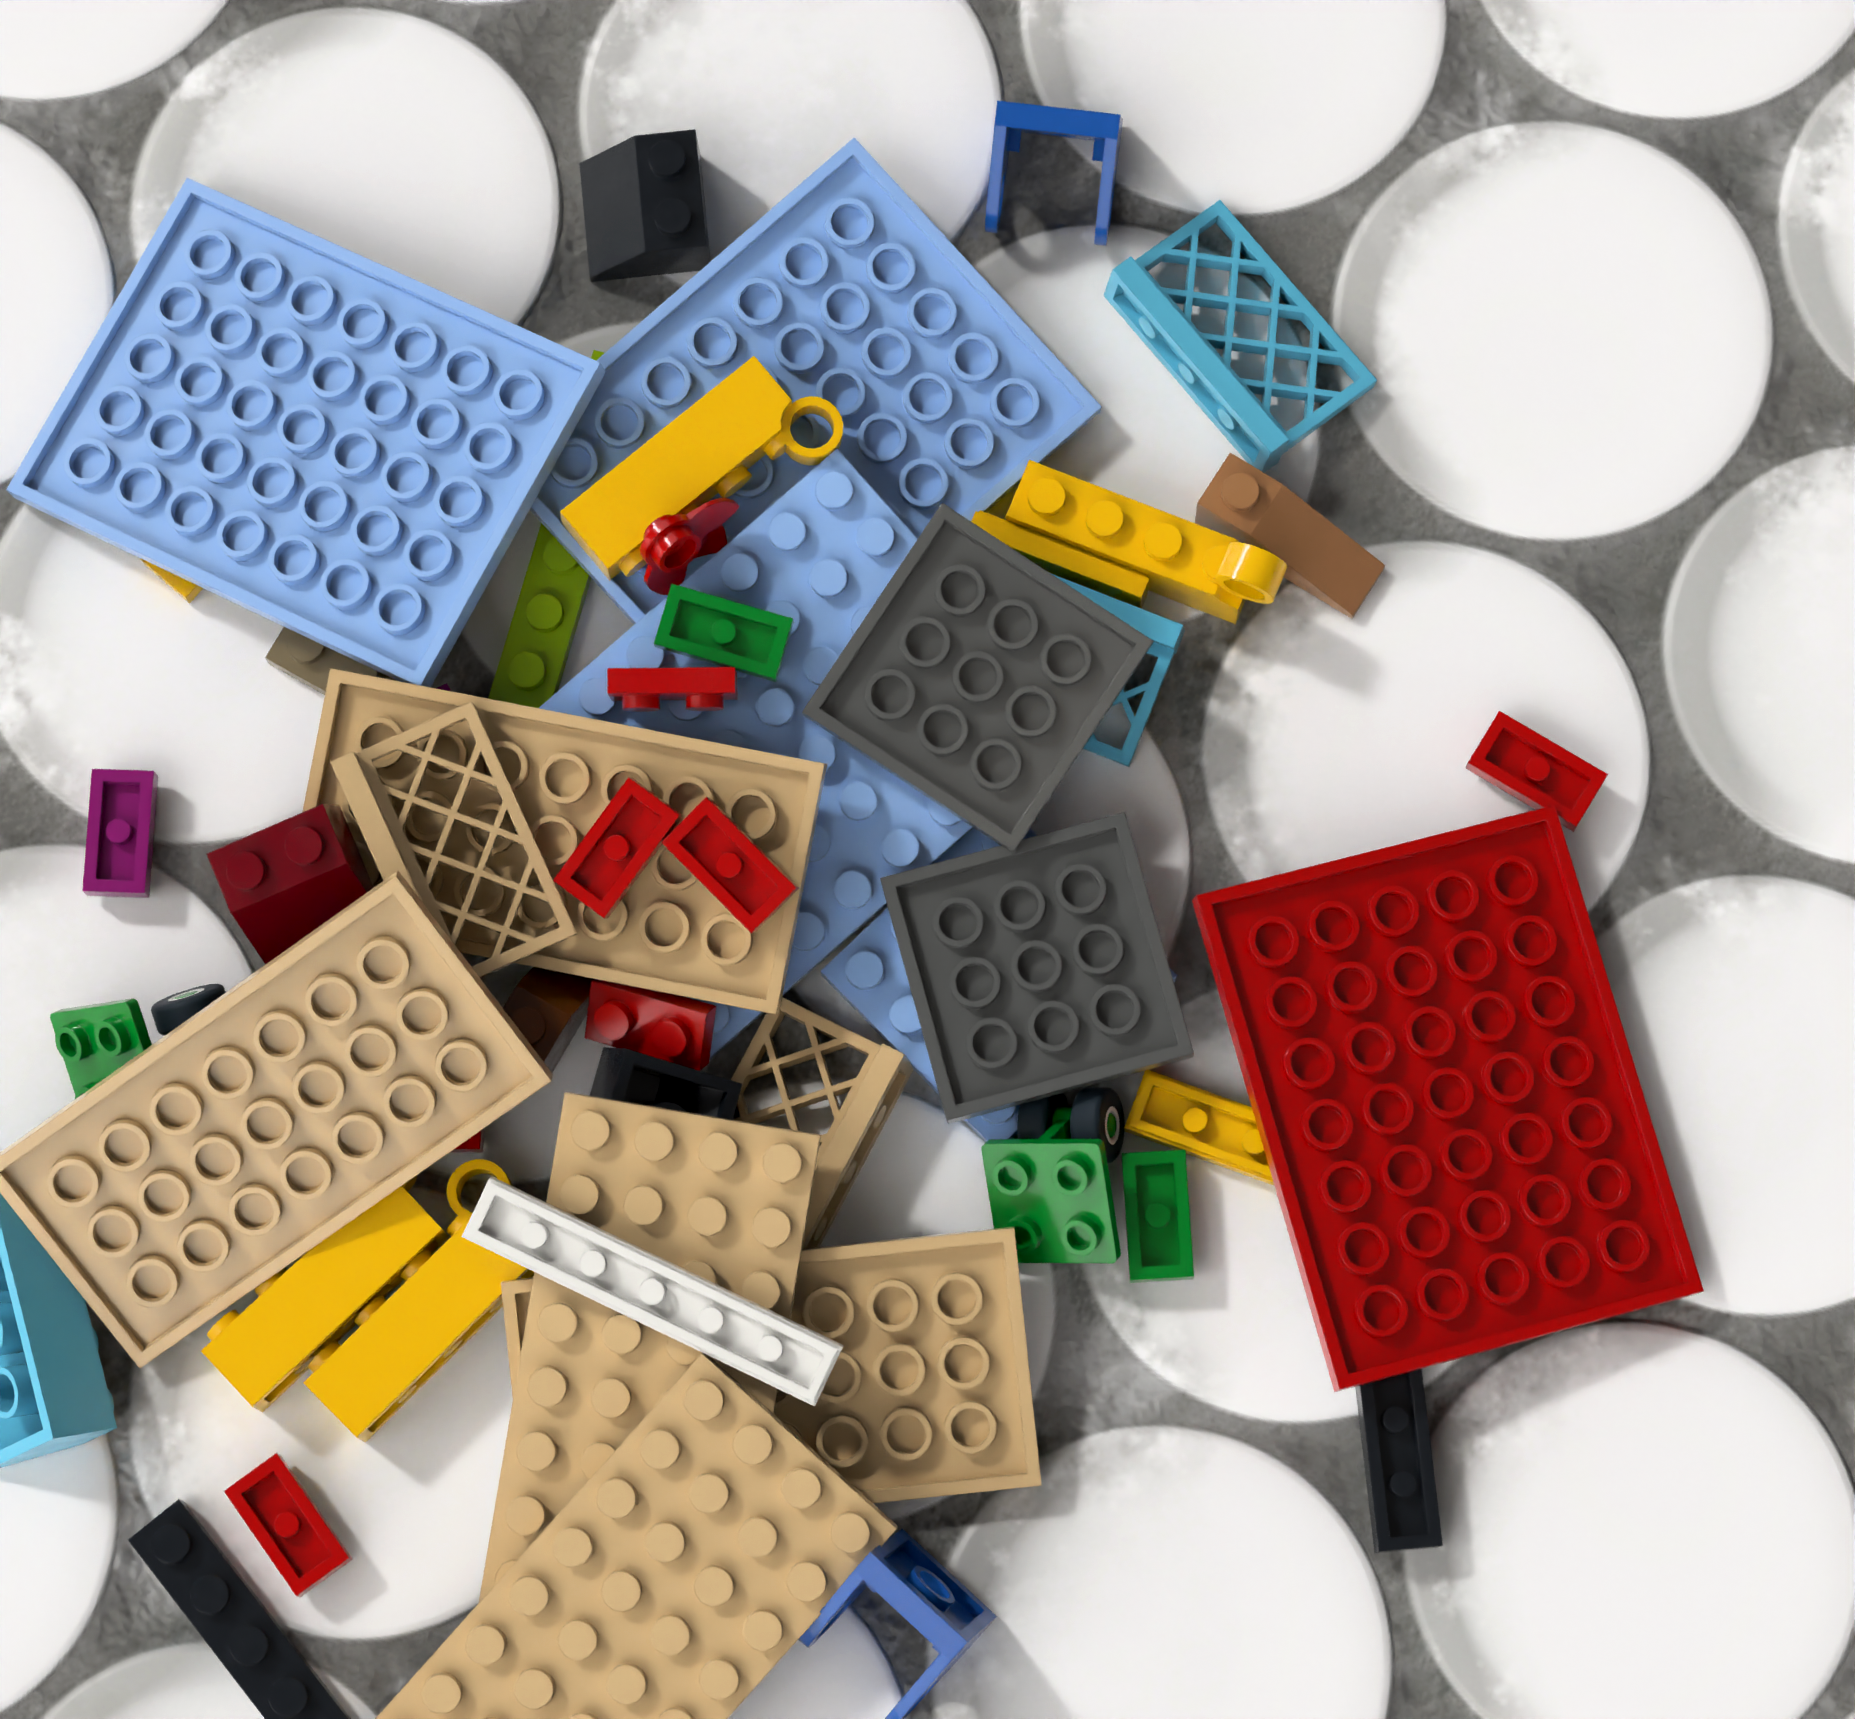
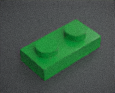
[654,584,794,682]
[1121,1149,1194,1283]

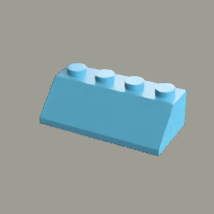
[0,1193,117,1468]

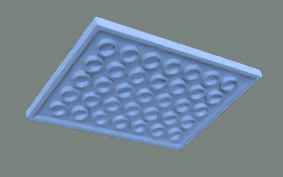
[530,138,1102,624]
[6,178,606,687]
[539,449,974,1060]

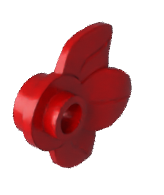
[640,498,739,595]

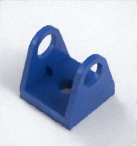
[985,101,1123,246]
[798,1529,997,1719]

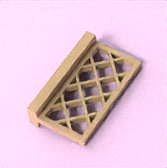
[330,701,577,978]
[731,997,914,1249]

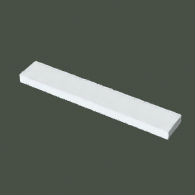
[461,1177,844,1406]

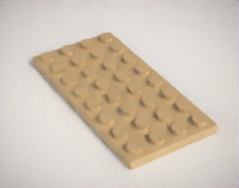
[303,668,827,1015]
[0,871,553,1368]
[479,1092,821,1602]
[501,1227,1042,1503]
[375,1353,898,1719]

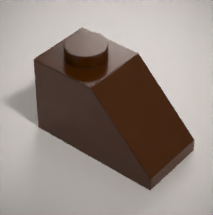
[503,967,593,1073]

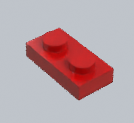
[607,667,738,712]
[1466,711,1608,832]
[553,777,683,919]
[661,797,799,933]
[584,979,717,1071]
[224,1453,353,1597]

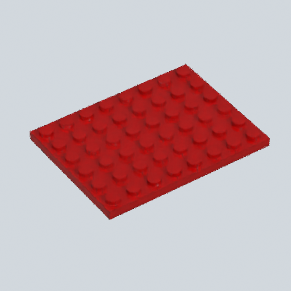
[1192,805,1704,1392]

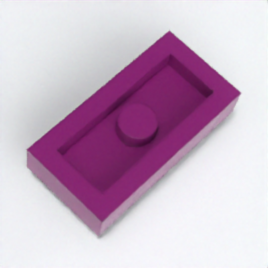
[82,769,158,898]

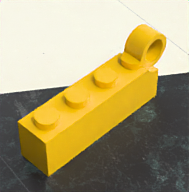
[560,356,843,581]
[1006,460,1287,624]
[303,1159,534,1443]
[201,1175,450,1412]

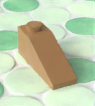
[1195,453,1385,619]

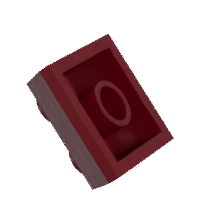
[206,804,374,964]

